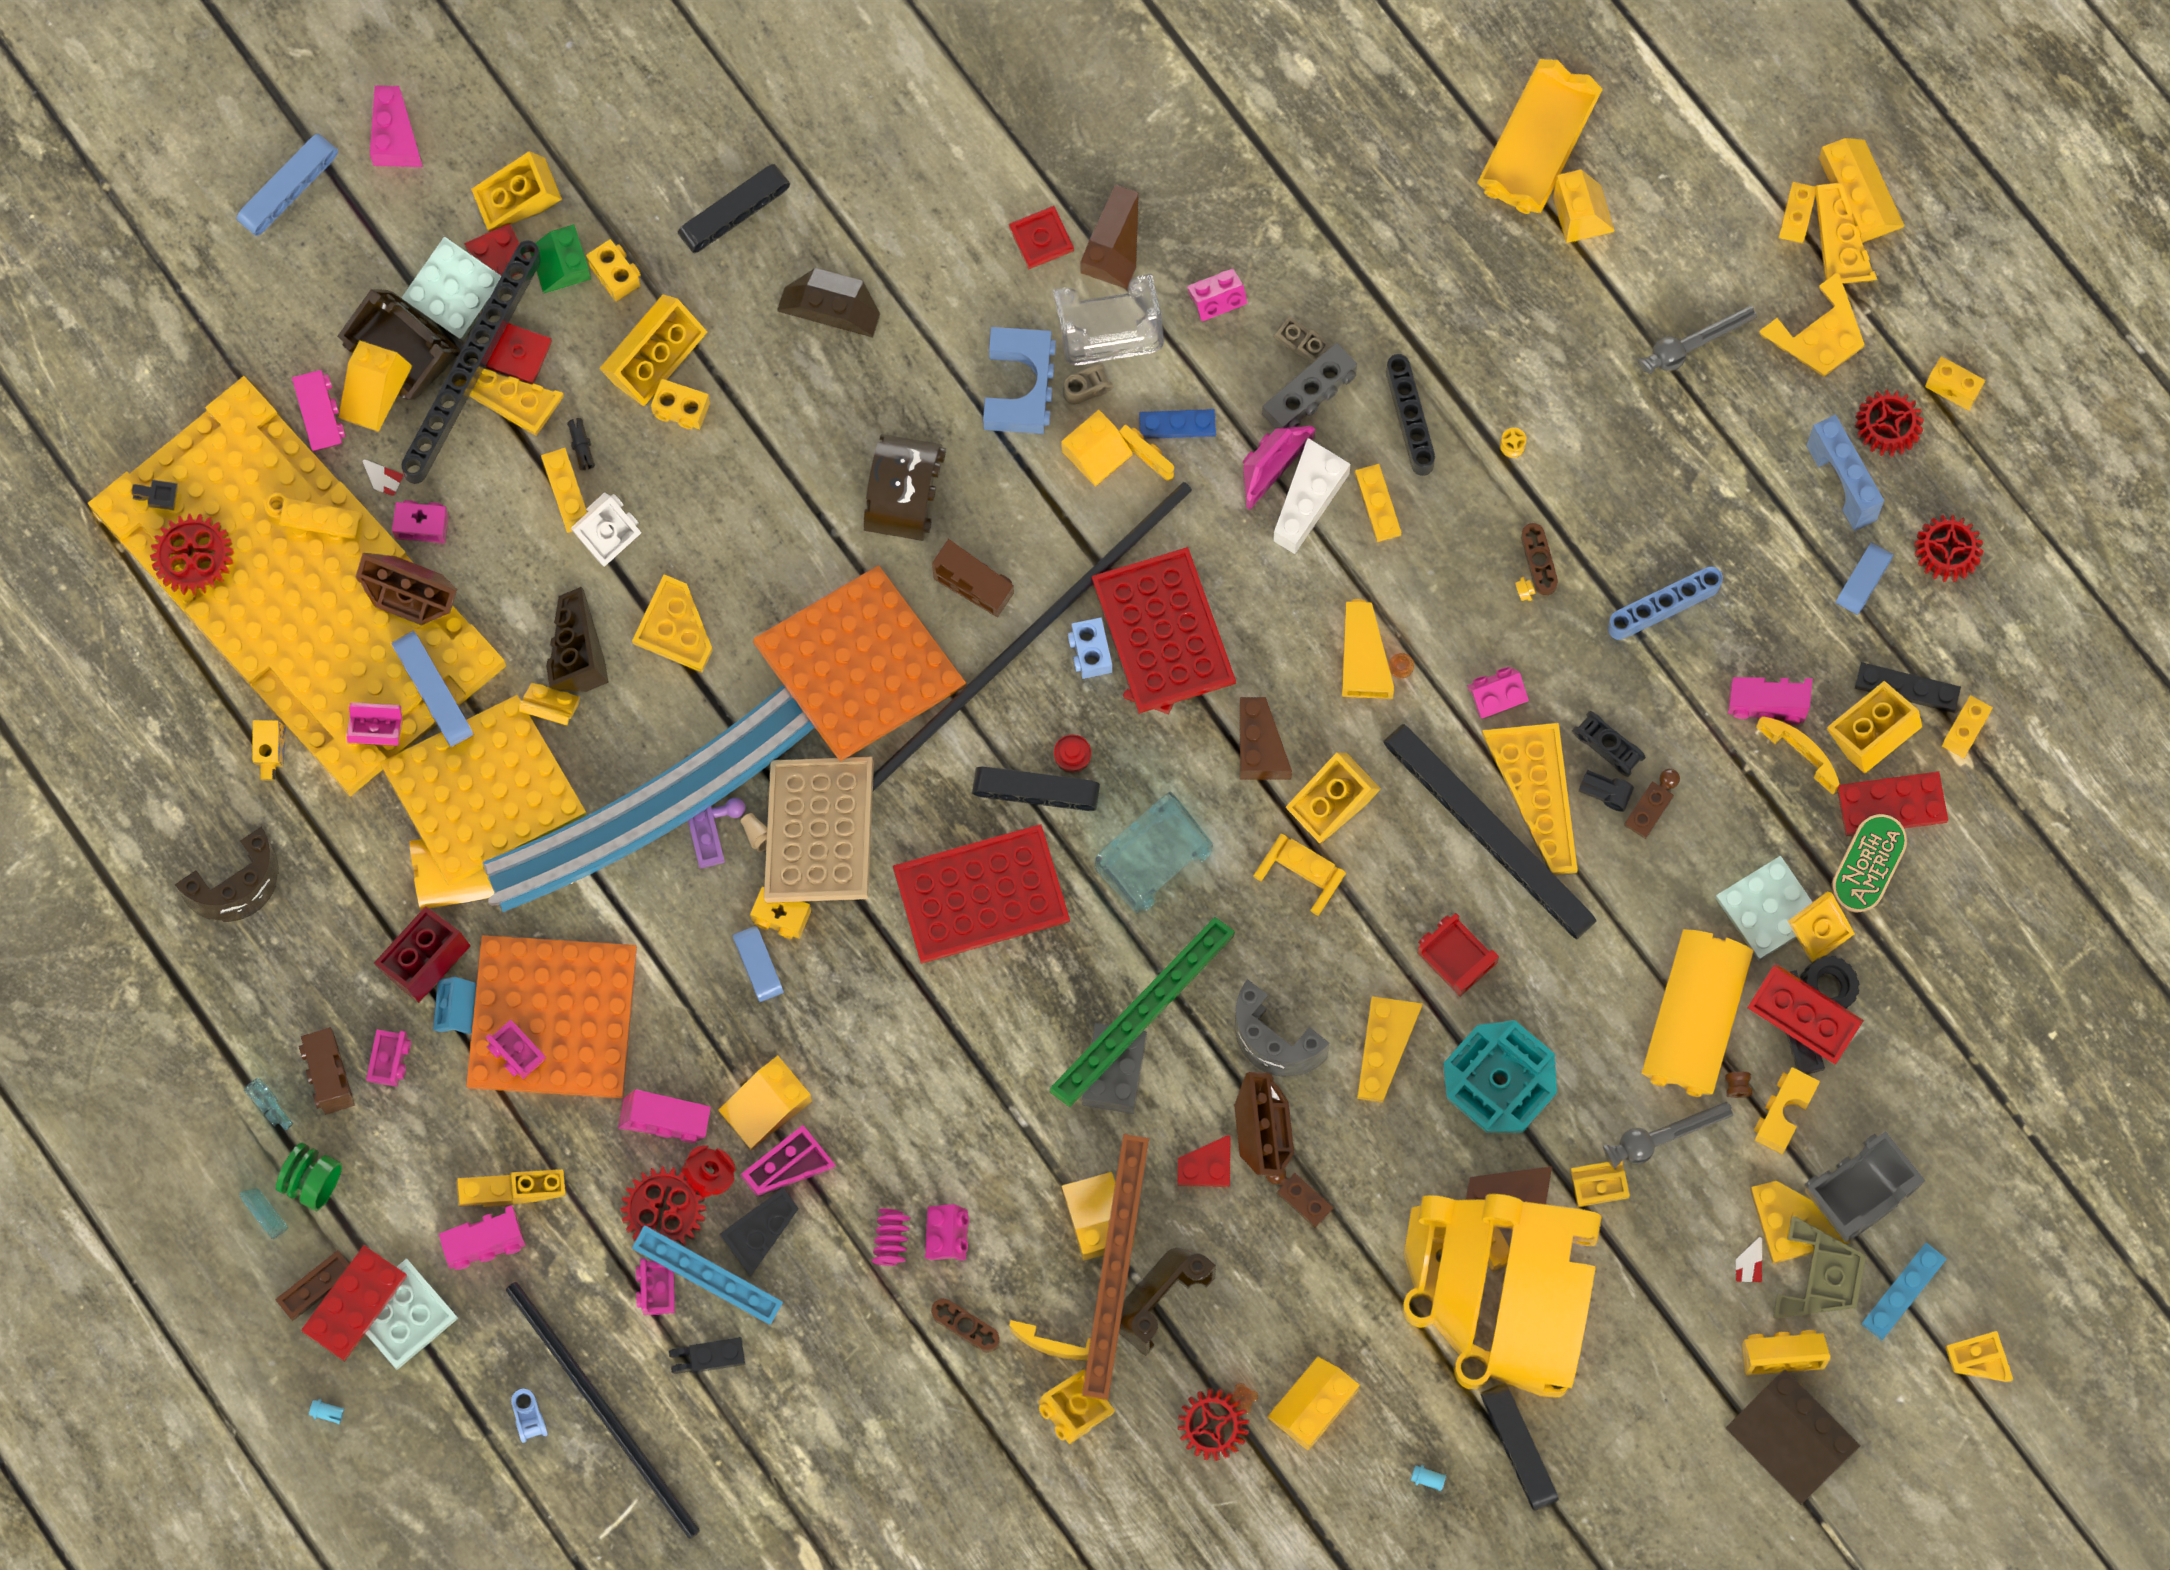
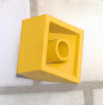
[1061,410,1133,487]

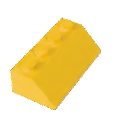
[1819,138,1905,243]
[599,294,707,406]

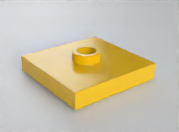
[1788,891,1855,962]

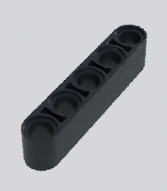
[677,164,791,253]
[1386,354,1435,476]
[972,766,1100,811]
[1480,1382,1559,1511]

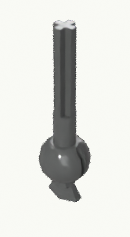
[1637,305,1757,374]
[1603,1102,1733,1169]

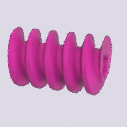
[872,1208,911,1266]

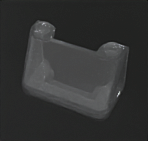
[1053,274,1164,365]

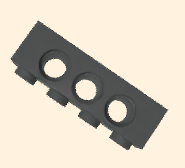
[1262,343,1357,429]

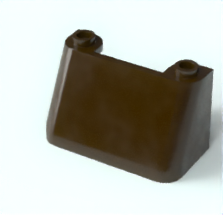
[337,289,460,400]
[1119,1248,1216,1356]

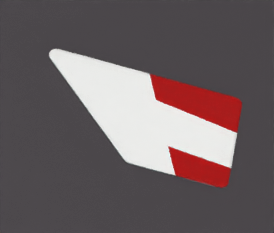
[363,459,403,496]
[1736,1237,1762,1282]

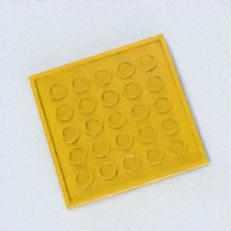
[380,695,587,886]

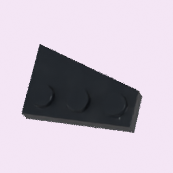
[719,1188,799,1277]

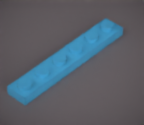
[632,1225,783,1325]

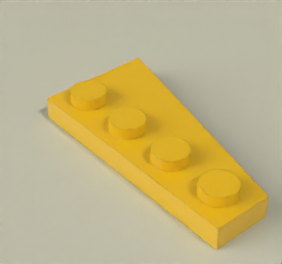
[1815,183,1877,284]
[454,363,564,436]
[1357,996,1423,1102]

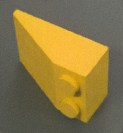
[471,151,562,232]
[339,341,412,432]
[1286,752,1381,844]
[718,1055,812,1150]
[1061,1172,1134,1261]

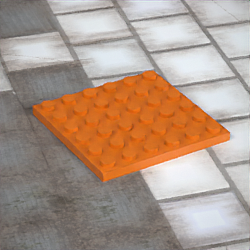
[753,565,966,762]
[466,935,637,1098]

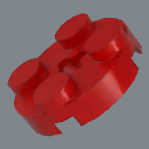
[682,1145,736,1197]

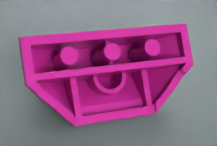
[1243,426,1315,510]

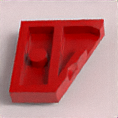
[1177,1135,1231,1187]

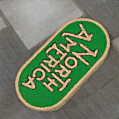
[1832,814,1907,912]

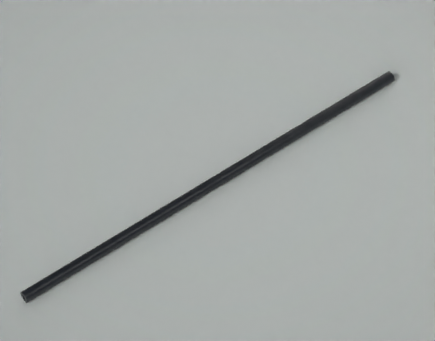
[873,482,1192,791]

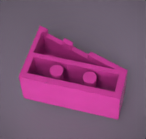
[370,85,423,167]
[1728,677,1813,725]
[618,1089,711,1143]
[740,1125,836,1197]
[439,1205,526,1270]

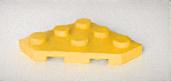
[632,575,713,672]
[1750,1181,1849,1264]

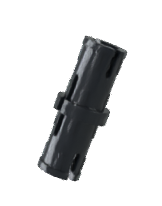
[567,418,595,471]

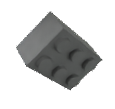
[1082,1023,1147,1114]

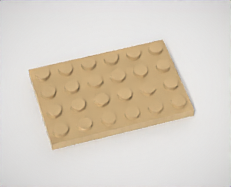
[764,757,874,903]

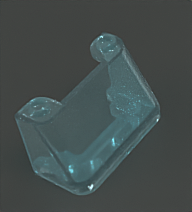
[1095,792,1213,914]

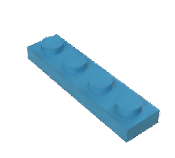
[1861,1243,1947,1341]

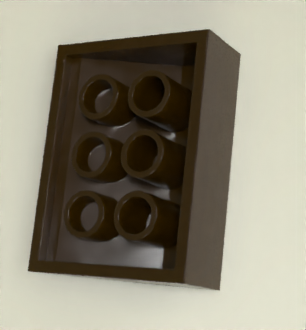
[1725,1369,1861,1505]

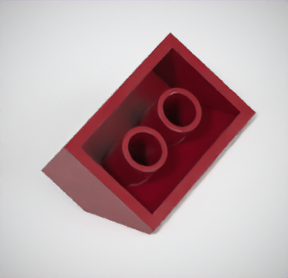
[374,906,471,1003]

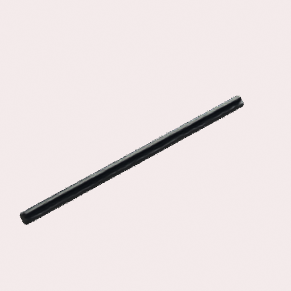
[506,1282,700,1539]

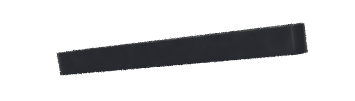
[401,240,541,484]
[1383,724,1597,939]

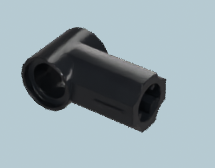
[1579,770,1634,812]

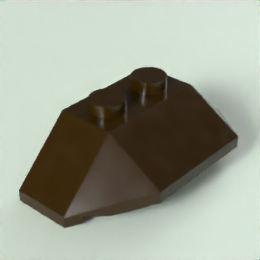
[777,268,880,338]

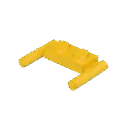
[1253,834,1346,916]

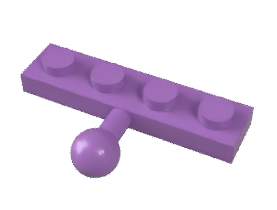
[688,798,746,869]

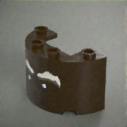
[864,434,946,541]
[174,826,279,922]

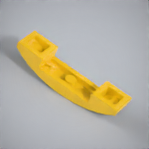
[1756,716,1839,795]
[1009,1320,1091,1360]

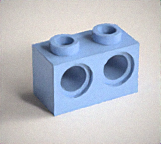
[1068,618,1112,679]

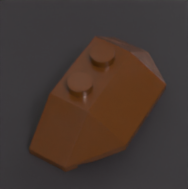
[356,553,458,625]
[1234,1072,1294,1176]

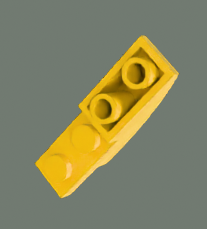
[456,1169,566,1207]

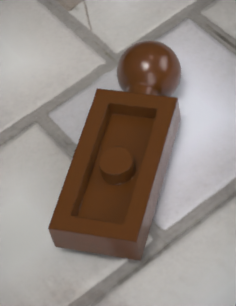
[1624,768,1680,839]
[1265,1169,1334,1228]

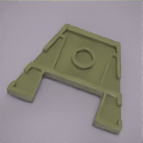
[1773,1216,1866,1318]

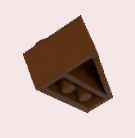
[932,538,1014,618]
[1239,697,1292,780]
[299,1027,355,1115]
[1466,1166,1552,1205]

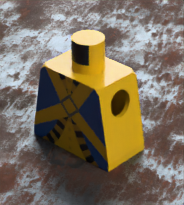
[252,720,286,781]

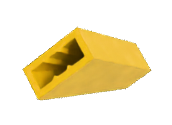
[1342,599,1394,699]

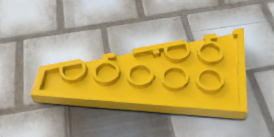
[1482,723,1578,875]

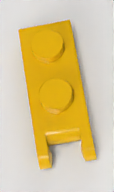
[1119,424,1174,481]

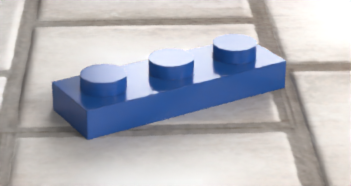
[1139,409,1216,439]

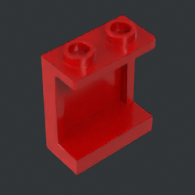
[1417,913,1499,997]

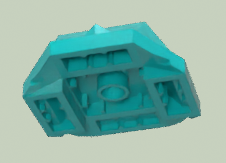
[1443,1020,1557,1133]

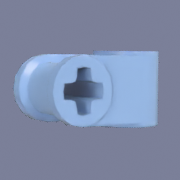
[511,1389,548,1443]

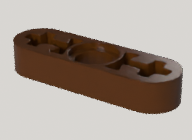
[1521,523,1558,595]
[931,1298,1000,1353]

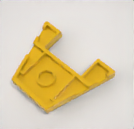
[1759,272,1865,377]

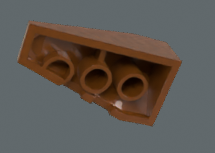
[1081,185,1139,289]

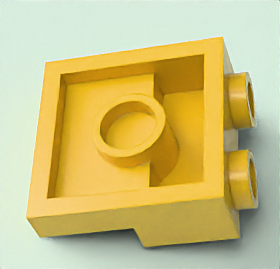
[1038,1369,1115,1444]

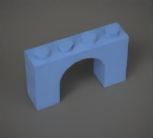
[983,327,1056,434]
[1806,415,1884,531]

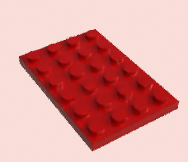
[1091,547,1236,714]
[893,824,1070,964]

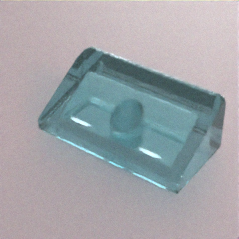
[239,1188,288,1240]

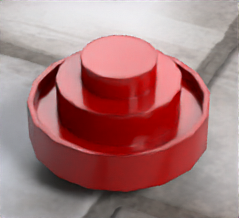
[1054,734,1091,773]

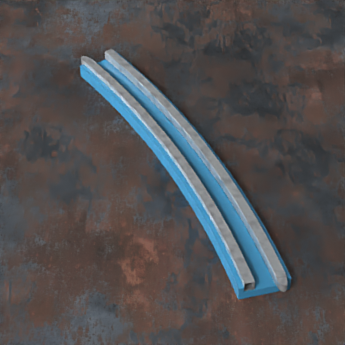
[483,684,815,912]

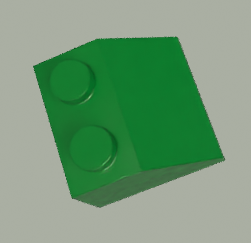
[530,224,591,294]

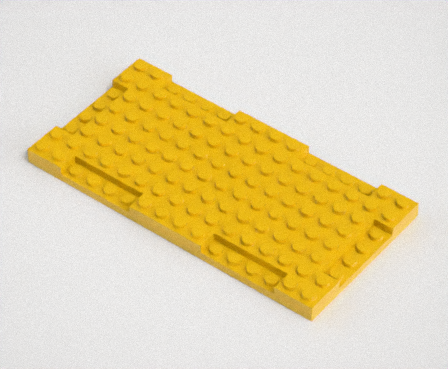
[88,376,506,797]

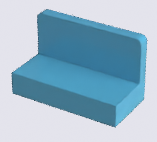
[433,977,477,1034]

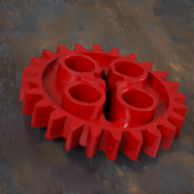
[150,514,234,595]
[620,1166,706,1247]

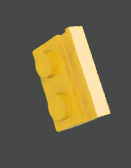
[519,683,580,725]
[1570,1160,1630,1207]

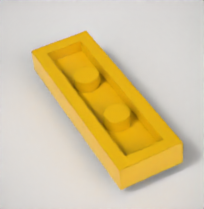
[1355,464,1402,542]
[279,498,360,539]

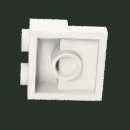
[570,492,641,567]

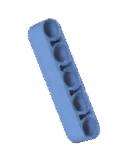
[236,134,338,236]
[1608,567,1723,640]
[391,631,474,747]

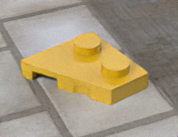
[1945,1331,2013,1382]

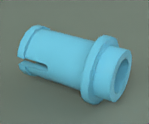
[309,1399,344,1424]
[1411,1465,1446,1491]

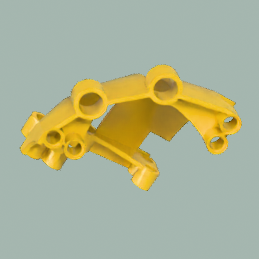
[1403,1194,1602,1397]

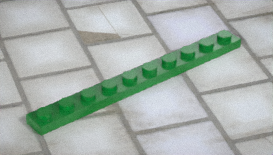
[1050,917,1235,1108]

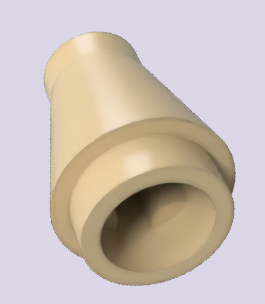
[740,813,767,852]

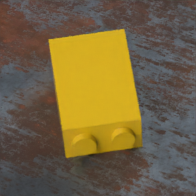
[1553,169,1614,243]

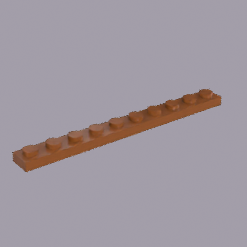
[1082,1134,1149,1400]

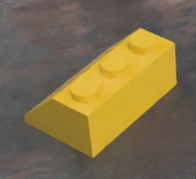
[1827,681,1922,774]
[1742,1330,1830,1376]
[1267,1357,1360,1451]

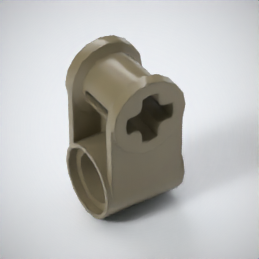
[1063,363,1113,404]

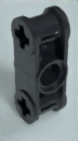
[1572,711,1646,777]

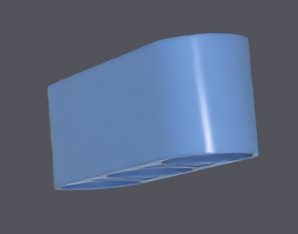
[1836,542,1894,615]
[732,925,784,1003]

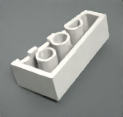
[1274,438,1350,554]

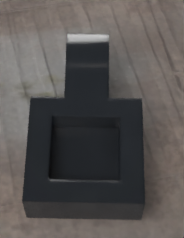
[131,480,178,510]

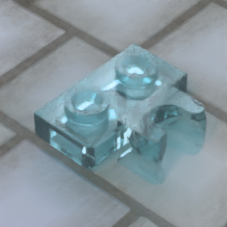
[243,1077,293,1131]

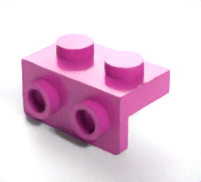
[1187,269,1247,321]
[1467,667,1529,719]
[346,703,403,745]
[486,1019,547,1079]
[366,1030,411,1087]
[925,1204,969,1261]
[636,1258,675,1315]

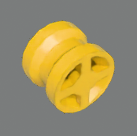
[1500,428,1526,458]

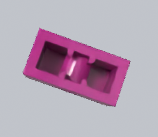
[392,500,449,543]

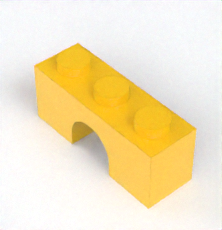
[541,448,587,533]
[1753,1067,1820,1155]

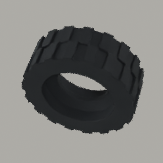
[1800,956,1860,1009]

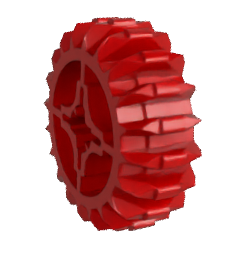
[1855,389,1924,457]
[1914,514,1984,582]
[1178,1388,1250,1461]

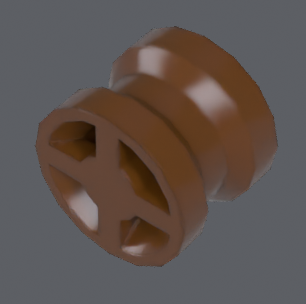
[1725,1072,1753,1098]

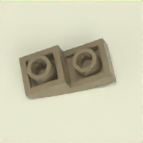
[1273,316,1331,363]

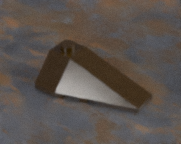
[546,587,609,692]

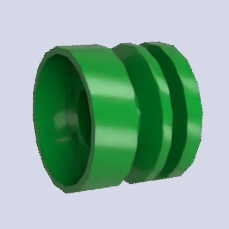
[276,1142,343,1212]

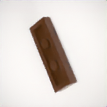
[275,1250,349,1322]

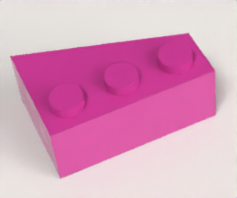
[292,370,346,452]

